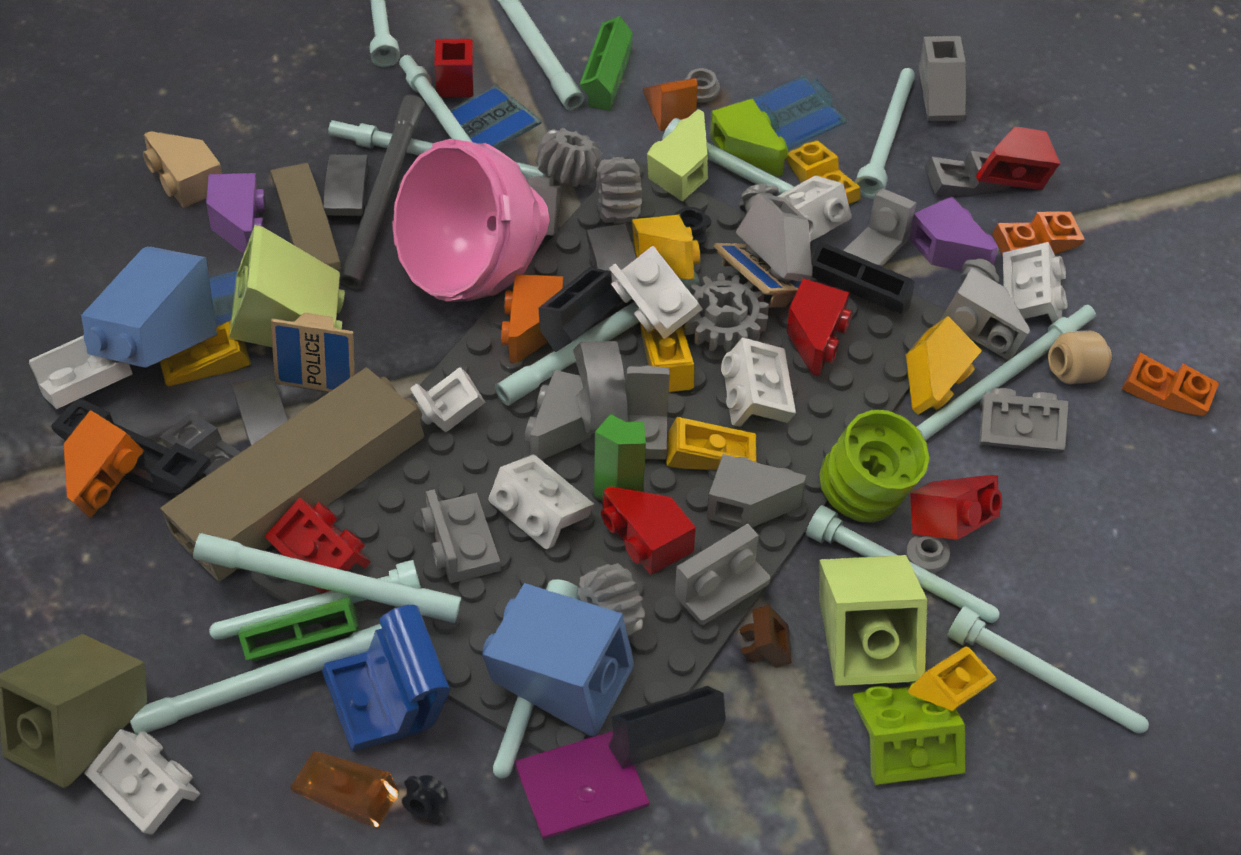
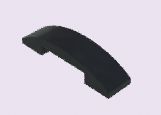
[51,399,211,494]

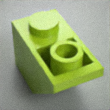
[710,98,788,177]

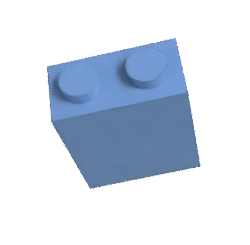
[81,246,217,368]
[482,583,634,737]

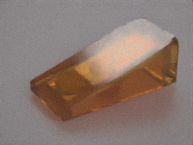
[290,751,399,828]

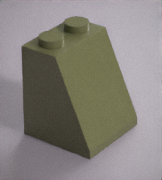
[0,634,147,788]

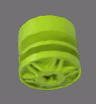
[819,410,930,522]

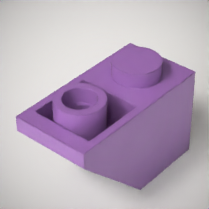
[206,173,266,254]
[909,197,998,271]

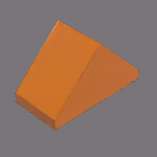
[643,78,698,131]

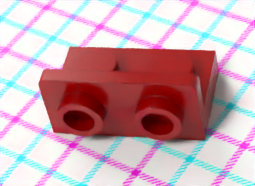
[264,497,371,593]

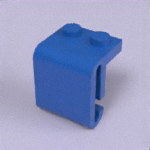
[322,605,450,752]

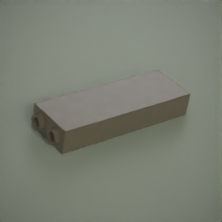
[160,367,424,582]

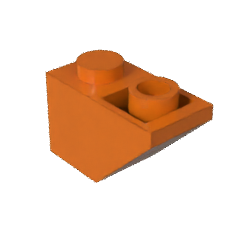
[501,274,563,363]
[64,410,144,518]

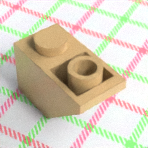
[143,131,222,208]

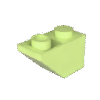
[647,109,708,202]

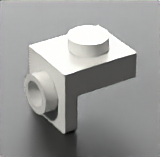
[410,367,486,432]

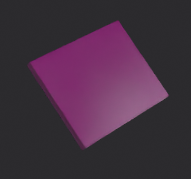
[514,731,650,840]

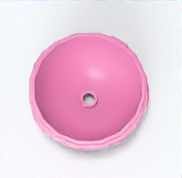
[392,139,550,302]

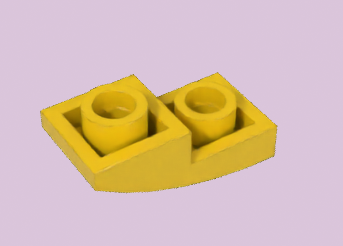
[786,140,861,204]

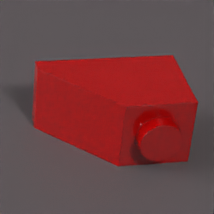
[976,127,1061,190]

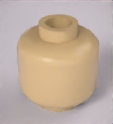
[1048,330,1112,385]

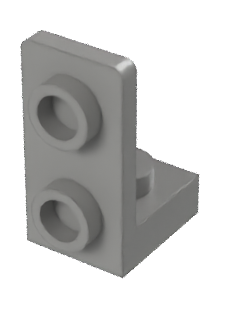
[843,188,917,266]
[626,365,670,460]

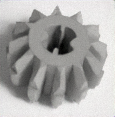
[535,128,602,187]
[596,157,642,224]
[577,563,645,636]

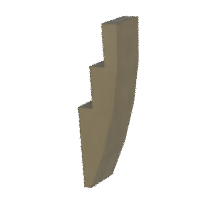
[270,163,341,270]

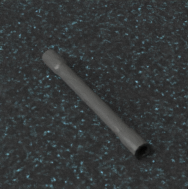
[339,95,425,290]

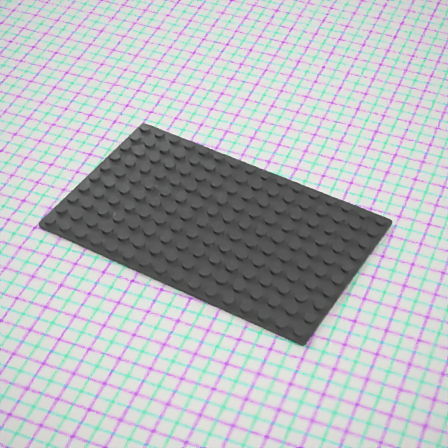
[251,157,946,768]

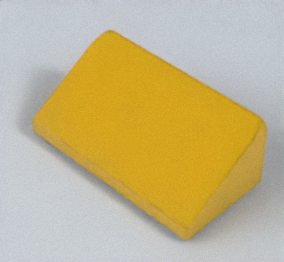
[907,646,997,711]

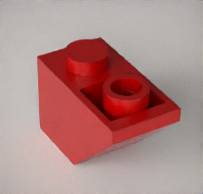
[434,39,474,98]
[787,278,853,376]
[910,475,1002,540]
[601,486,696,575]

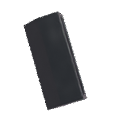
[811,241,915,315]
[538,267,622,352]
[609,686,726,769]

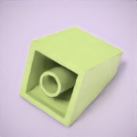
[229,225,345,347]
[819,555,927,686]

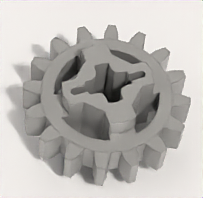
[684,273,769,353]

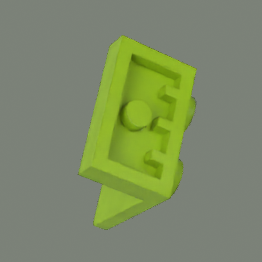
[853,682,966,785]

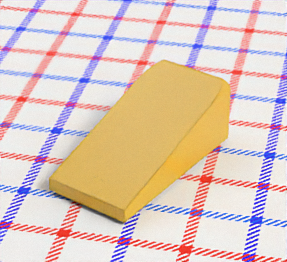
[160,320,251,386]
[640,323,694,392]
[666,417,757,470]

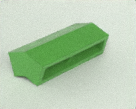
[580,16,633,111]
[594,414,646,501]
[238,597,360,662]

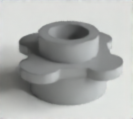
[739,184,779,213]

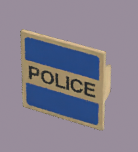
[714,243,802,308]
[271,313,355,392]

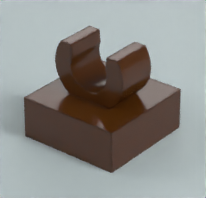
[740,605,792,668]

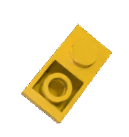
[632,215,700,280]
[906,316,982,415]

